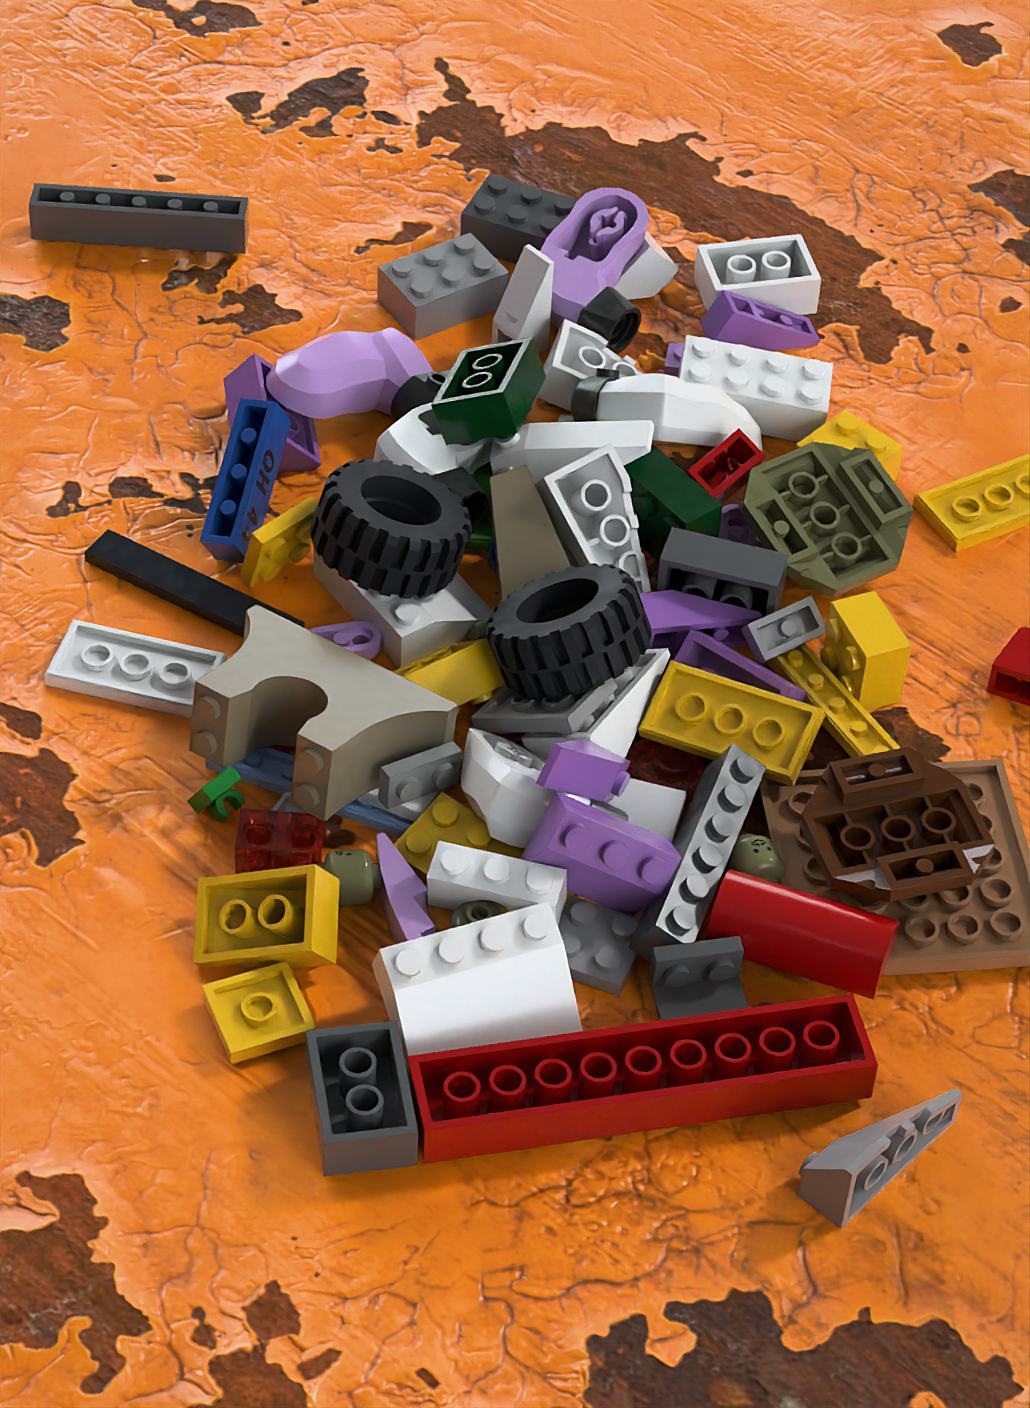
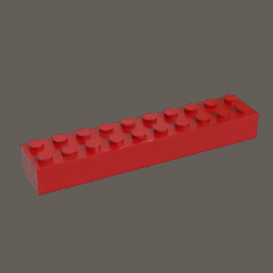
[407,993,878,1164]

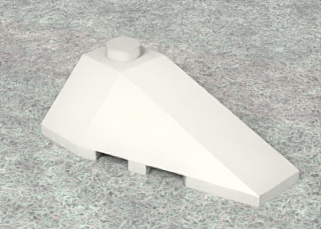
[614,231,679,300]
[537,319,642,411]
[490,420,654,483]
[535,443,651,593]
[521,648,670,760]

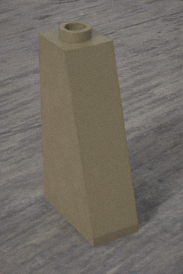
[488,464,571,602]

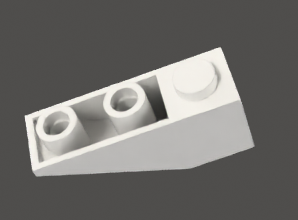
[492,244,554,354]

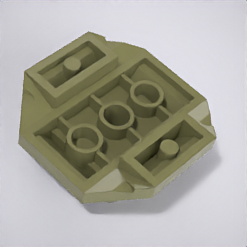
[740,442,914,599]

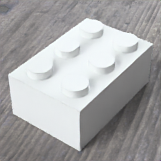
[694,234,821,315]

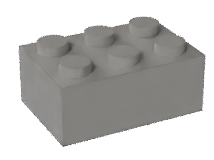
[377,233,509,341]

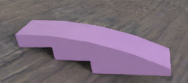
[376,832,435,944]

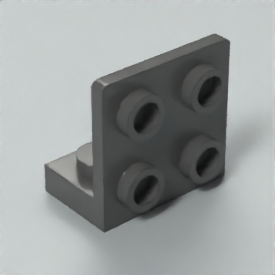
[648,936,748,1020]

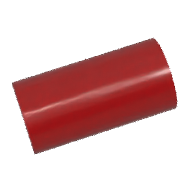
[705,869,900,1000]

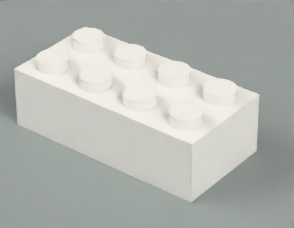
[677,335,833,442]

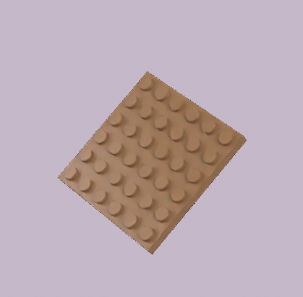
[756,759,1030,982]

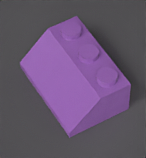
[223,353,321,472]
[674,630,807,702]
[520,791,682,916]

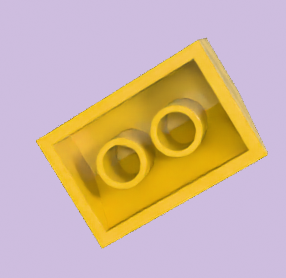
[392,638,505,714]

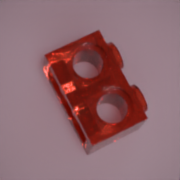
[235,808,327,874]

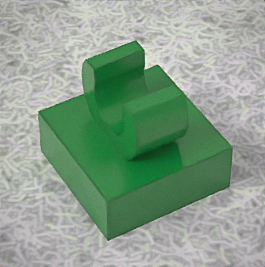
[187,765,246,823]

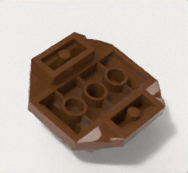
[800,747,995,907]

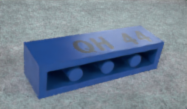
[200,398,292,563]

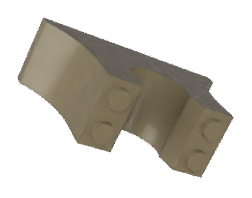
[189,604,458,821]

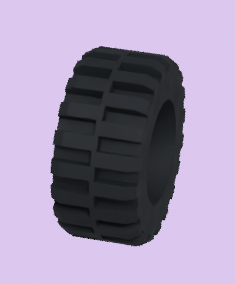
[310,459,472,599]
[486,563,652,700]

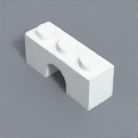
[427,841,567,925]

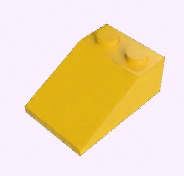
[193,864,340,969]

